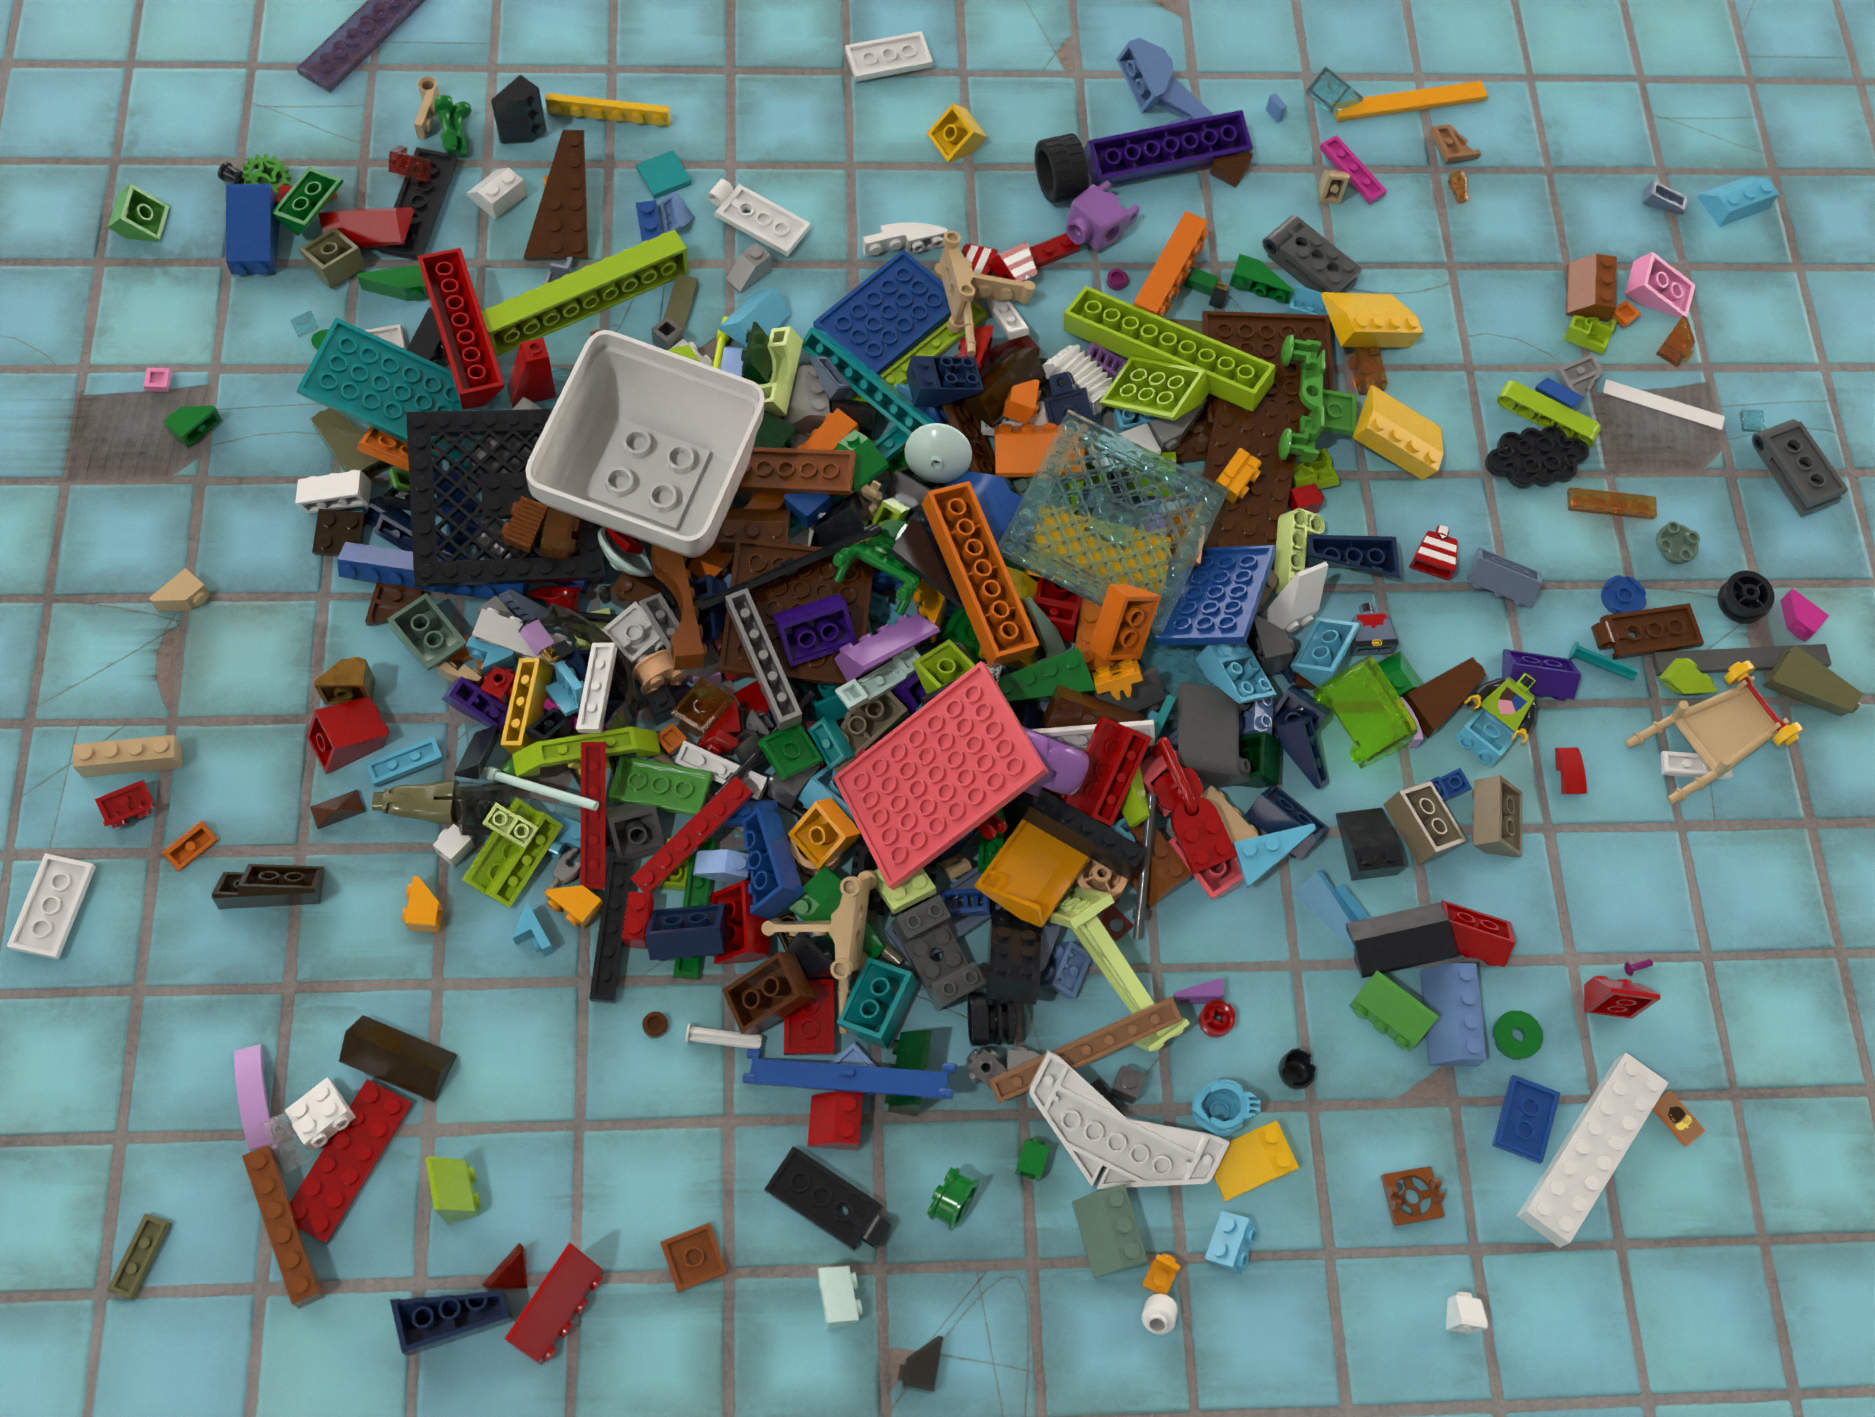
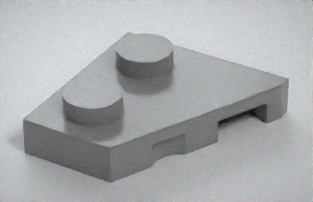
[1555,353,1603,396]

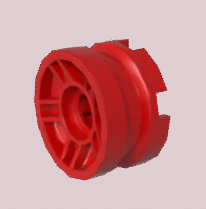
[1198,999,1236,1038]

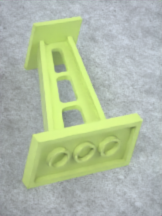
[1047,885,1190,1052]

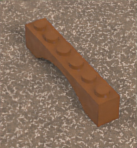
[651,544,707,670]
[242,1145,325,1308]

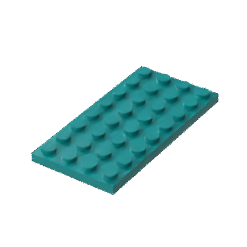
[297,318,503,470]

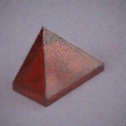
[482,1243,527,1292]

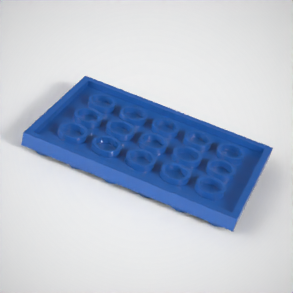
[813,249,951,375]
[1154,545,1277,646]

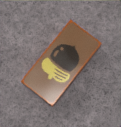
[1652,1091,1705,1147]

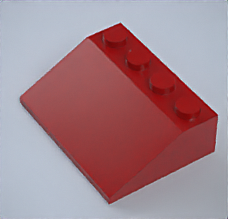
[504,1243,604,1366]

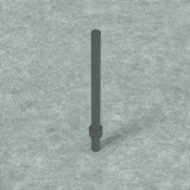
[1132,793,1157,939]

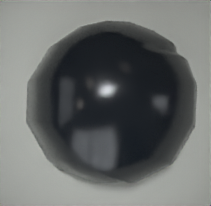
[1278,1048,1316,1090]

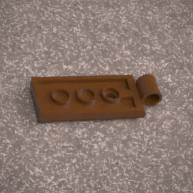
[1591,603,1704,659]

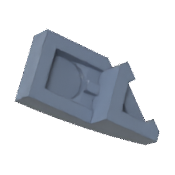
[542,257,573,285]

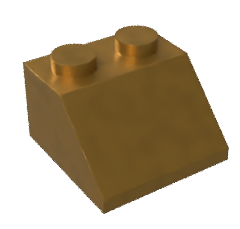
[314,657,375,705]

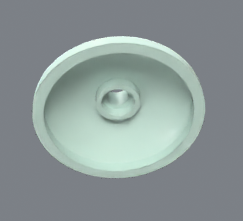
[905,423,972,483]
[598,527,654,577]

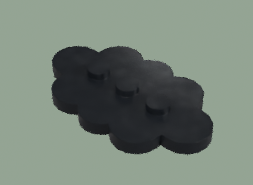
[1485,426,1590,488]

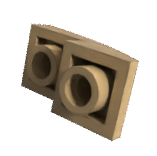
[435,661,483,688]

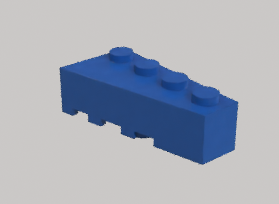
[742,807,804,919]

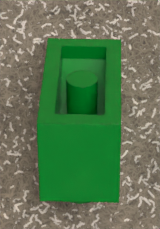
[163,405,222,448]

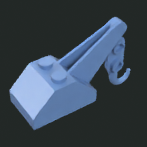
[1116,38,1213,125]

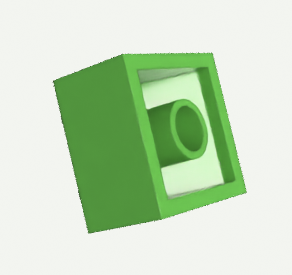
[107,183,170,242]

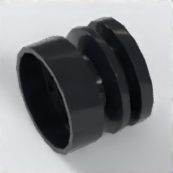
[967,993,1017,1047]

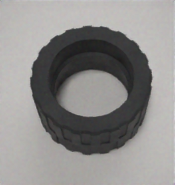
[1035,133,1089,203]

